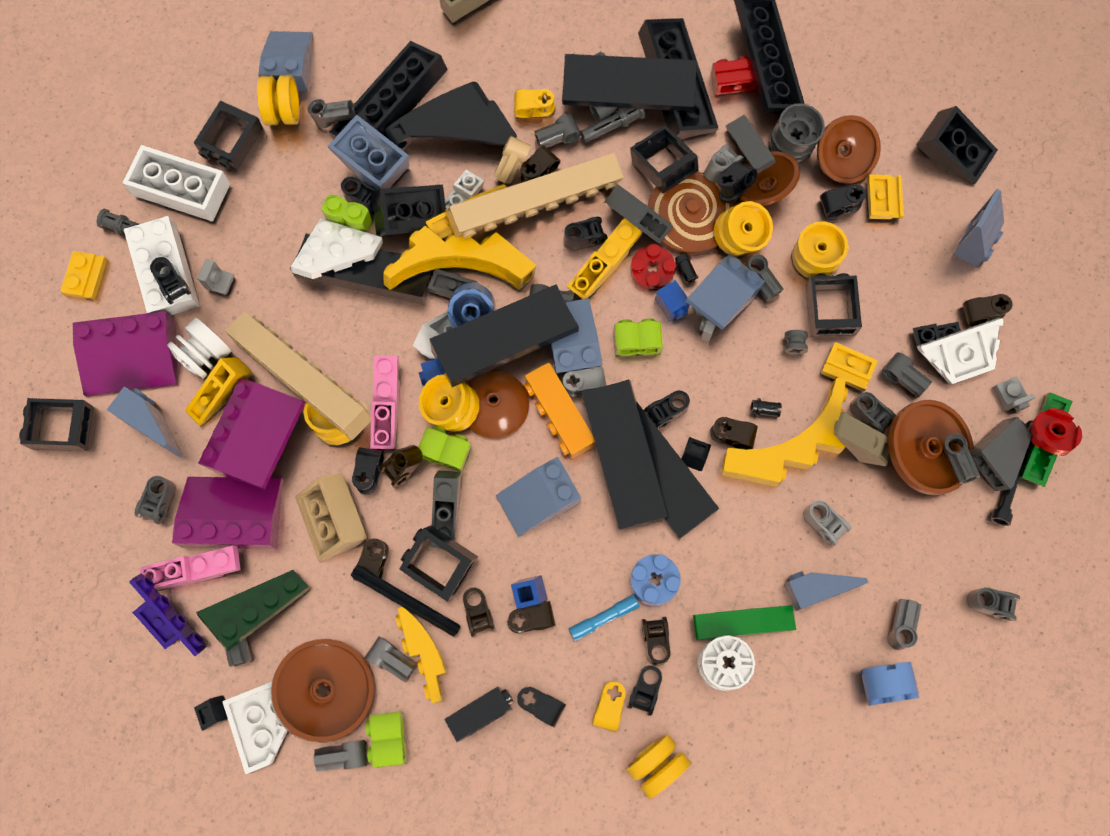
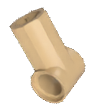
[493,135,531,184]

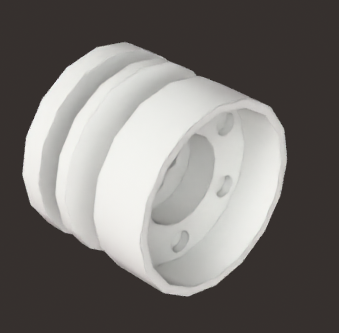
[167,317,232,379]
[697,636,755,691]

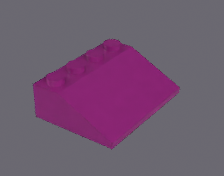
[73,311,178,397]
[198,379,306,489]
[172,477,283,549]

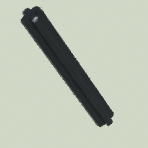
[351,565,460,636]

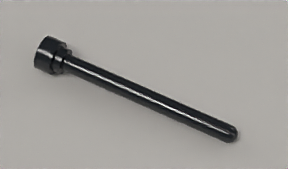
[991,420,1033,526]

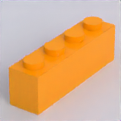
[523,363,596,460]

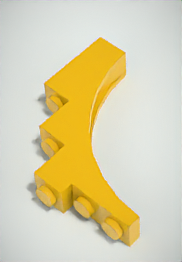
[383,226,536,290]
[720,378,848,487]

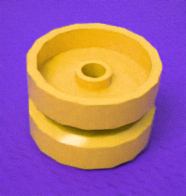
[257,75,300,126]
[714,201,773,257]
[792,221,849,279]
[419,375,479,432]
[303,386,355,445]
[625,733,692,799]

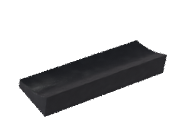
[734,0,805,115]
[638,18,719,140]
[329,41,448,139]
[562,54,697,111]
[290,233,434,305]
[429,284,579,387]
[581,379,669,530]
[637,402,719,540]

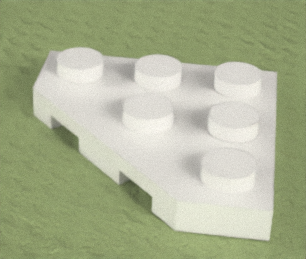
[291,218,383,279]
[222,682,287,774]

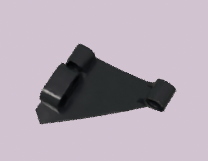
[383,81,517,150]

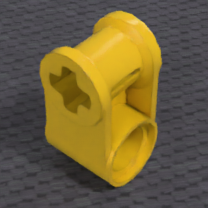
[514,89,555,118]
[592,681,626,732]

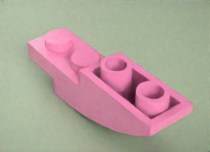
[370,355,400,449]
[140,545,241,590]

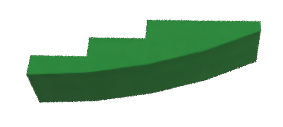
[1021,392,1073,487]
[693,605,796,640]

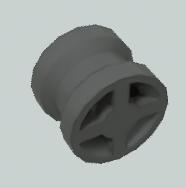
[784,330,808,355]

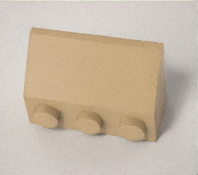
[295,473,367,562]

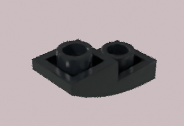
[912,322,961,351]

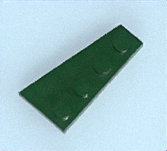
[196,570,309,652]

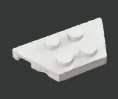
[917,318,1003,384]

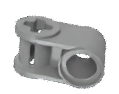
[704,144,744,183]
[562,367,607,397]
[804,501,851,546]

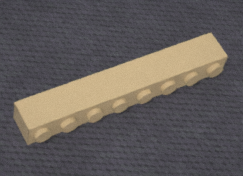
[446,153,624,239]
[224,311,372,440]

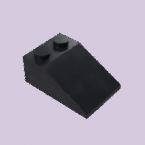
[916,106,998,184]
[371,184,446,236]

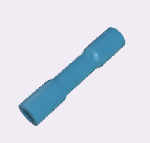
[568,594,640,641]

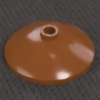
[817,115,881,184]
[739,151,800,206]
[468,371,529,439]

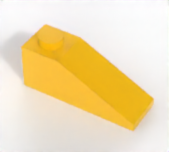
[185,357,253,426]

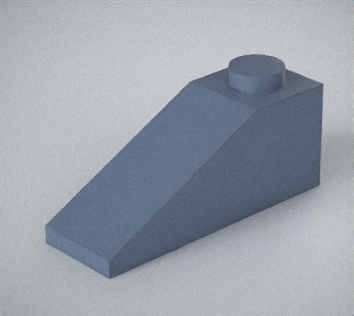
[784,571,869,611]

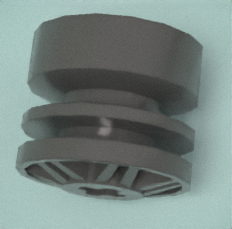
[769,104,825,163]

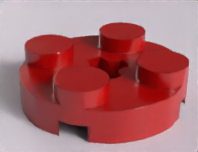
[630,244,676,290]
[1031,408,1082,456]

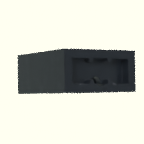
[194,101,264,171]
[630,125,699,194]
[806,273,862,336]
[19,398,93,451]
[399,525,478,602]
[444,687,514,742]

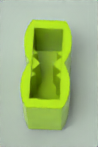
[321,195,373,233]
[614,318,663,356]
[418,426,471,472]
[366,712,406,768]

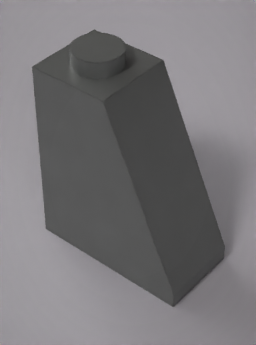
[604,184,673,244]
[970,417,1032,491]

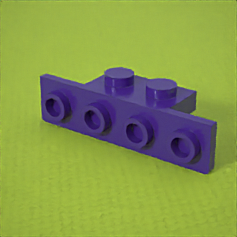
[129,573,207,656]

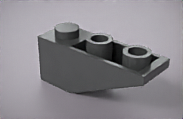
[431,470,461,548]

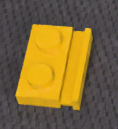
[867,174,904,220]
[60,251,108,300]
[820,342,878,392]

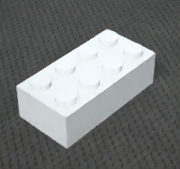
[123,145,230,222]
[124,216,200,316]

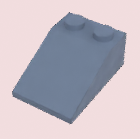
[258,31,313,90]
[328,115,409,190]
[953,189,1004,267]
[685,254,766,330]
[550,298,603,374]
[107,387,183,458]
[496,457,581,537]

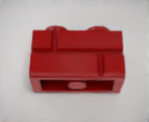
[711,56,758,95]

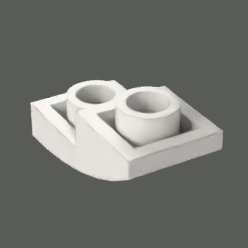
[445,170,484,209]

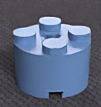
[448,282,495,328]
[630,554,681,607]
[861,662,919,705]

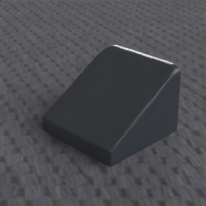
[681,437,711,471]
[194,695,228,731]

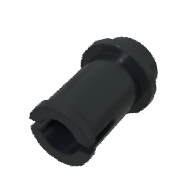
[675,253,698,284]
[750,398,782,417]

